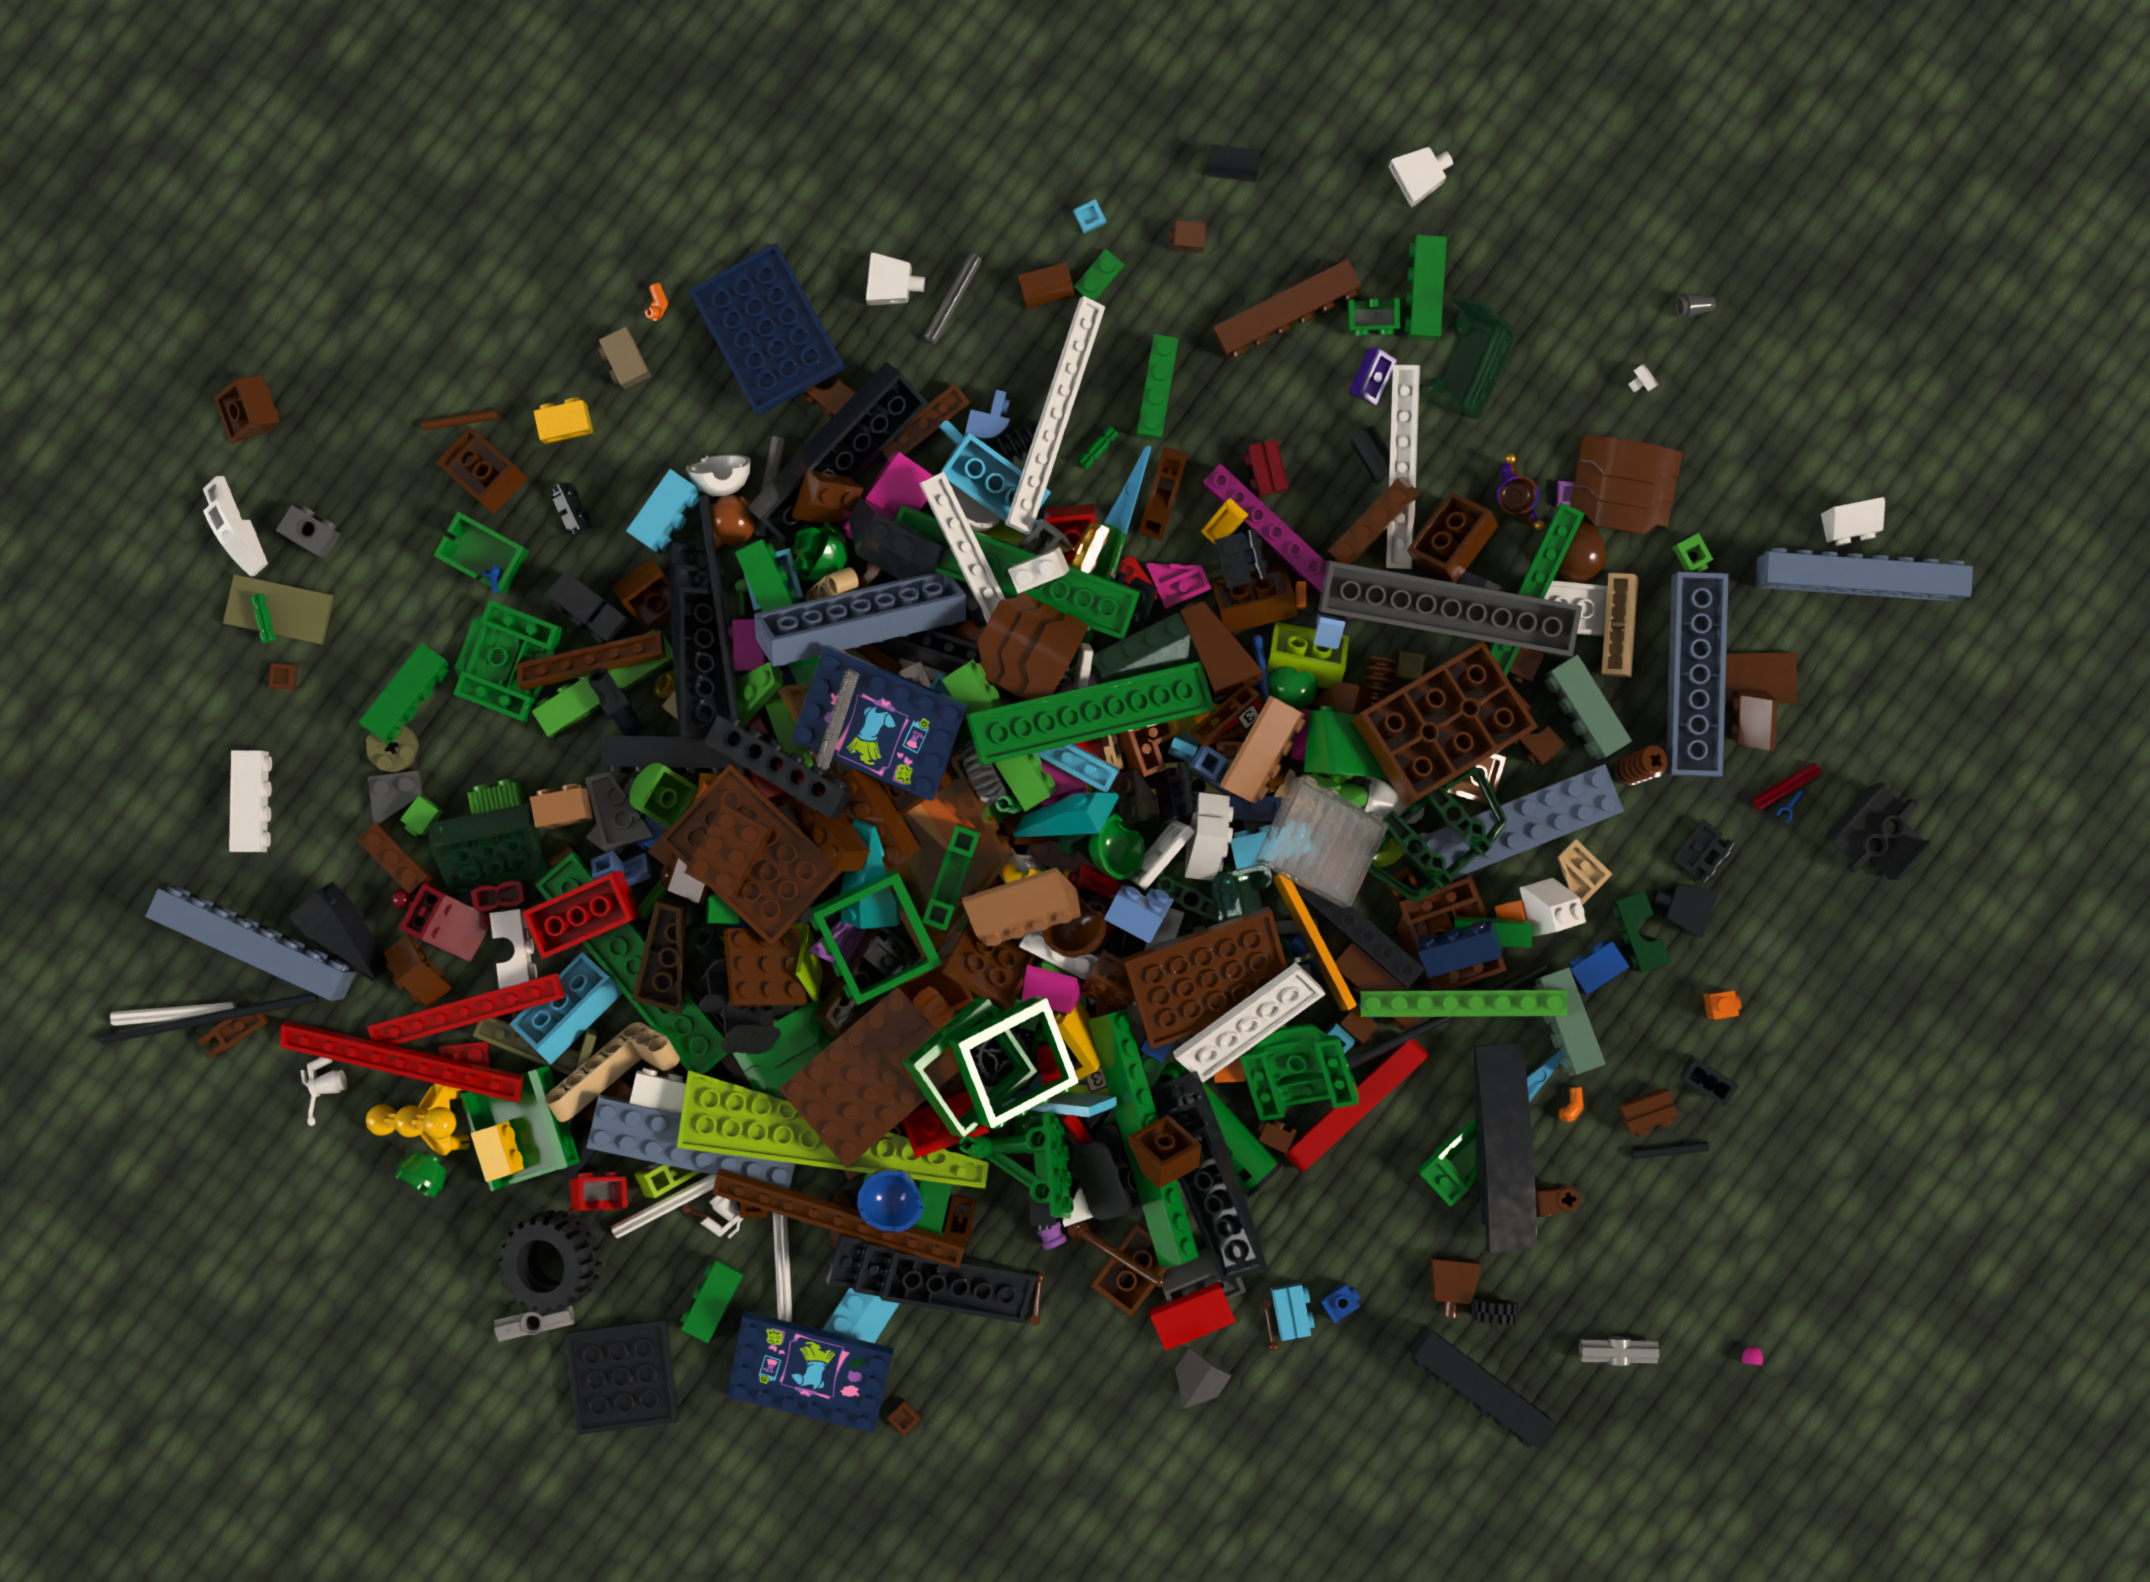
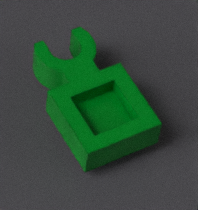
[792,527,820,574]

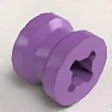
[1036,1220,1067,1250]

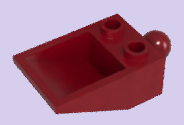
[391,882,491,962]

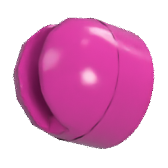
[1742,1347,1763,1365]

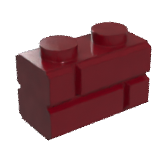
[1243,440,1289,498]

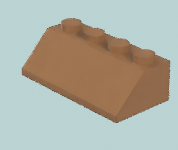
[1219,696,1306,803]
[962,868,1081,946]

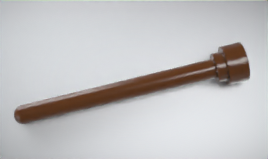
[1067,1221,1164,1287]

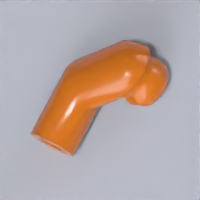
[1558,1087,1584,1122]

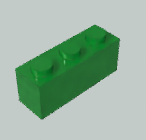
[680,1258,746,1343]

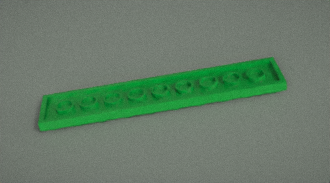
[897,505,1141,640]
[967,661,1215,766]
[535,852,730,1075]

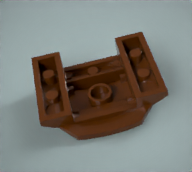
[1570,435,1682,535]
[976,592,1089,702]
[1396,874,1507,991]

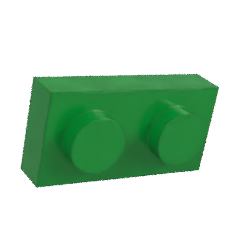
[1074,249,1125,301]

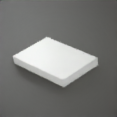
[1544,581,1608,637]
[1128,820,1195,890]

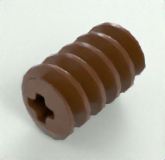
[1362,656,1400,707]
[1614,745,1668,786]

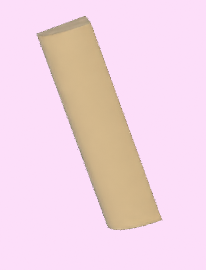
[1602,573,1639,678]

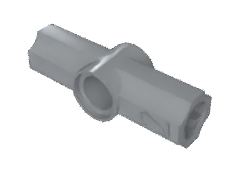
[494,1306,575,1341]
[1579,1336,1659,1366]

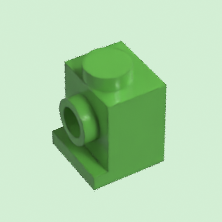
[1672,533,1713,573]

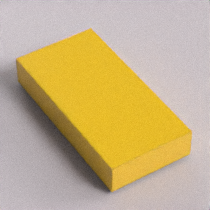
[1201,498,1248,544]

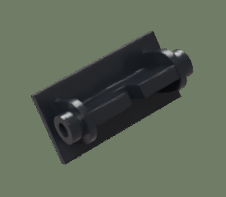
[551,483,593,536]

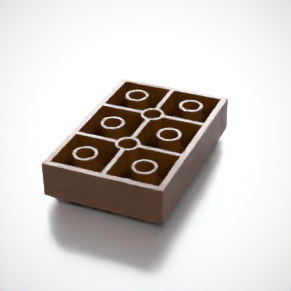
[1352,641,1538,807]
[779,987,960,1169]

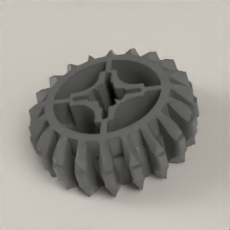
[960,738,1009,806]

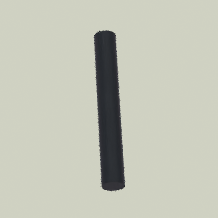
[1631,1141,1709,1159]

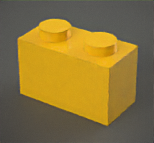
[534,398,593,444]
[470,1121,524,1182]

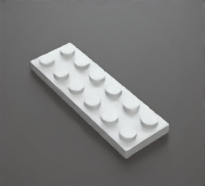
[1173,963,1325,1082]

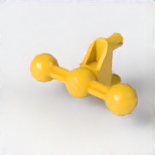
[366,1084,470,1156]

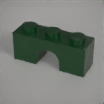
[1611,891,1671,973]

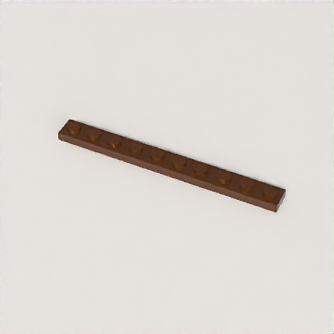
[712,1168,966,1268]

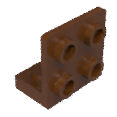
[1079,950,1135,1011]

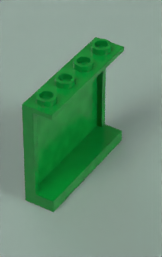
[460,1065,580,1191]

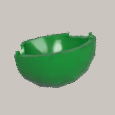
[799,522,849,583]
[1088,814,1145,880]

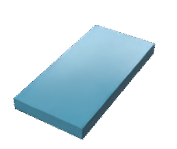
[1002,1088,1117,1117]

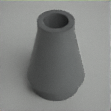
[1676,293,1716,318]

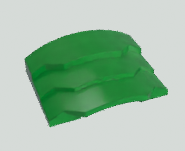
[453,600,562,722]
[732,998,841,1101]
[1240,1024,1359,1121]

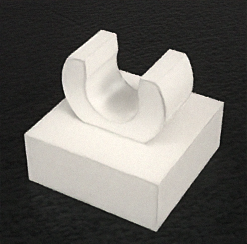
[1628,364,1659,392]

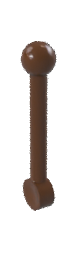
[681,1204,729,1230]
[1030,1272,1044,1325]
[1261,1298,1279,1351]

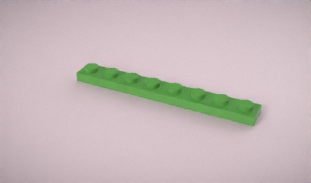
[1360,990,1568,1017]

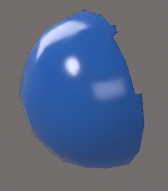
[857,1168,924,1233]

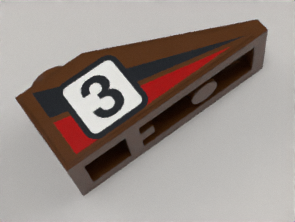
[1189,682,1266,747]

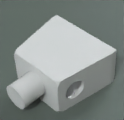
[1389,147,1453,208]
[866,253,925,305]

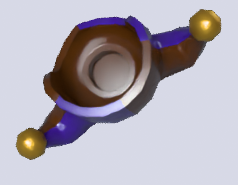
[1496,453,1545,531]

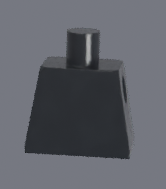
[1653,884,1719,937]

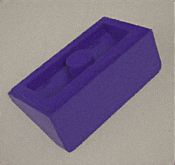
[1349,348,1397,405]

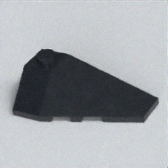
[287,881,389,981]

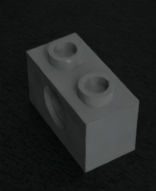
[276,505,341,559]

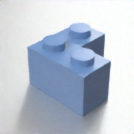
[1104,885,1174,944]

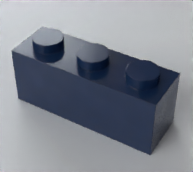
[1418,920,1502,978]

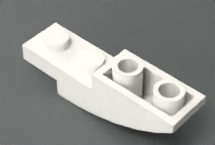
[203,476,268,576]

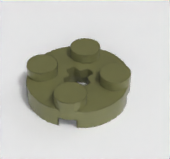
[366,725,419,772]

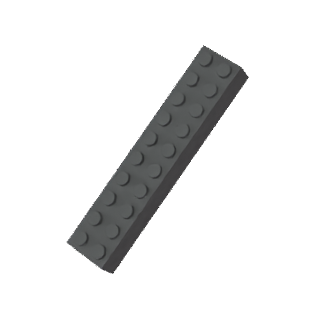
[1318,560,1582,657]

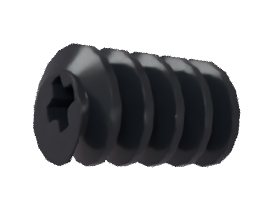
[996,421,1038,464]

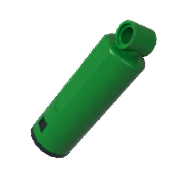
[1155,1062,1282,1197]

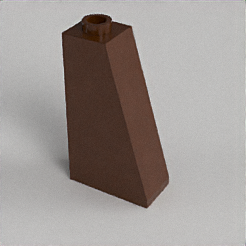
[1180,601,1262,699]

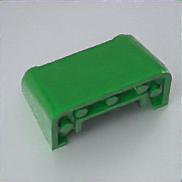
[1304,706,1387,778]

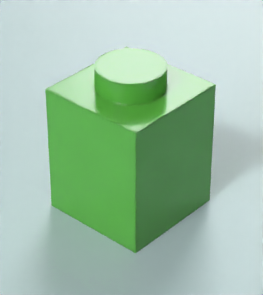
[400,795,444,836]

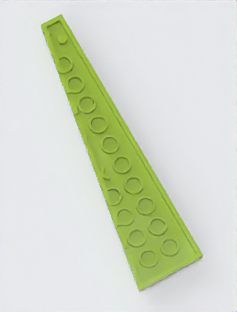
[677,1070,989,1189]

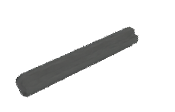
[924,253,982,344]

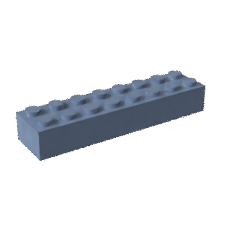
[1755,548,1973,602]
[754,572,966,667]
[1666,572,1728,778]
[1414,764,1624,882]
[145,886,357,1001]
[587,1094,795,1189]

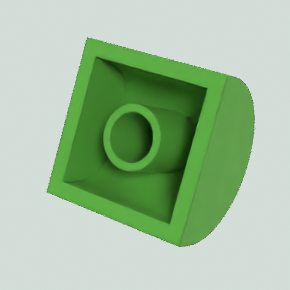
[629,763,699,829]

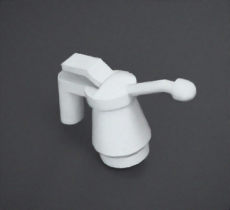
[300,1057,347,1126]
[700,1195,744,1239]

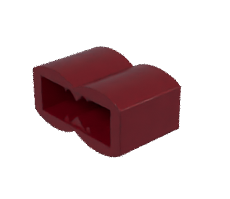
[471,881,530,911]

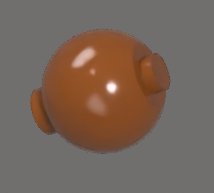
[710,495,756,549]

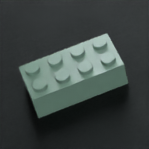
[1544,655,1632,760]
[1532,968,1606,1076]

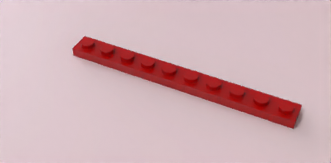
[280,1021,524,1103]

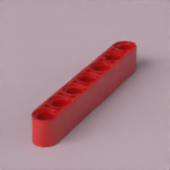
[1283,1039,1429,1173]

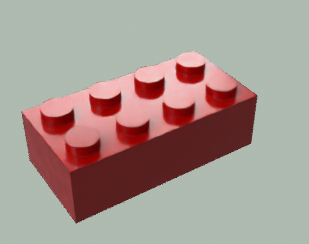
[522,870,641,959]

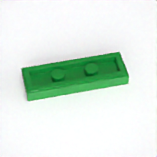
[1455,917,1533,948]

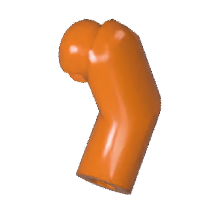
[645,283,668,321]

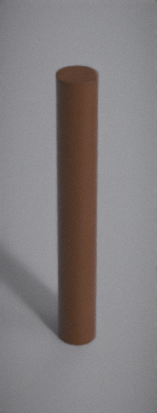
[422,409,499,431]

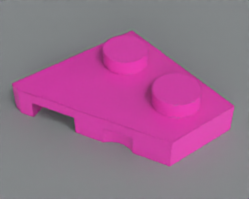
[1146,563,1212,609]

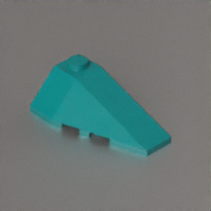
[1013,793,1119,837]
[841,819,900,929]

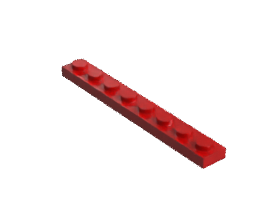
[367,973,565,1045]

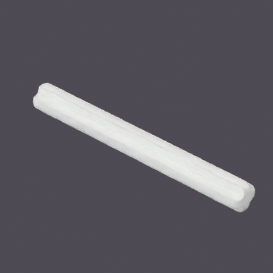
[110,1002,237,1026]
[611,1174,716,1238]
[773,1213,792,1323]

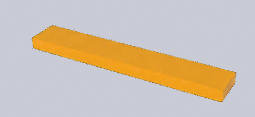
[1271,870,1356,1011]

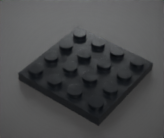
[565,1319,680,1435]

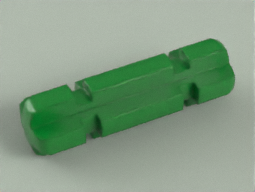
[1078,426,1119,469]
[250,594,276,643]

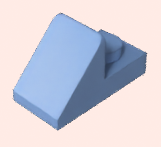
[1314,613,1345,649]

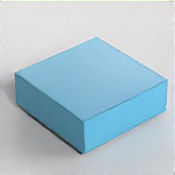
[1073,199,1106,234]
[939,420,963,446]

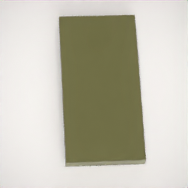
[223,574,334,645]

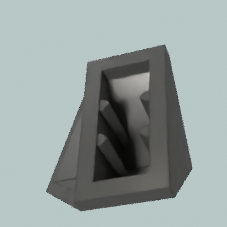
[1017,519,1075,554]
[1175,1347,1231,1409]

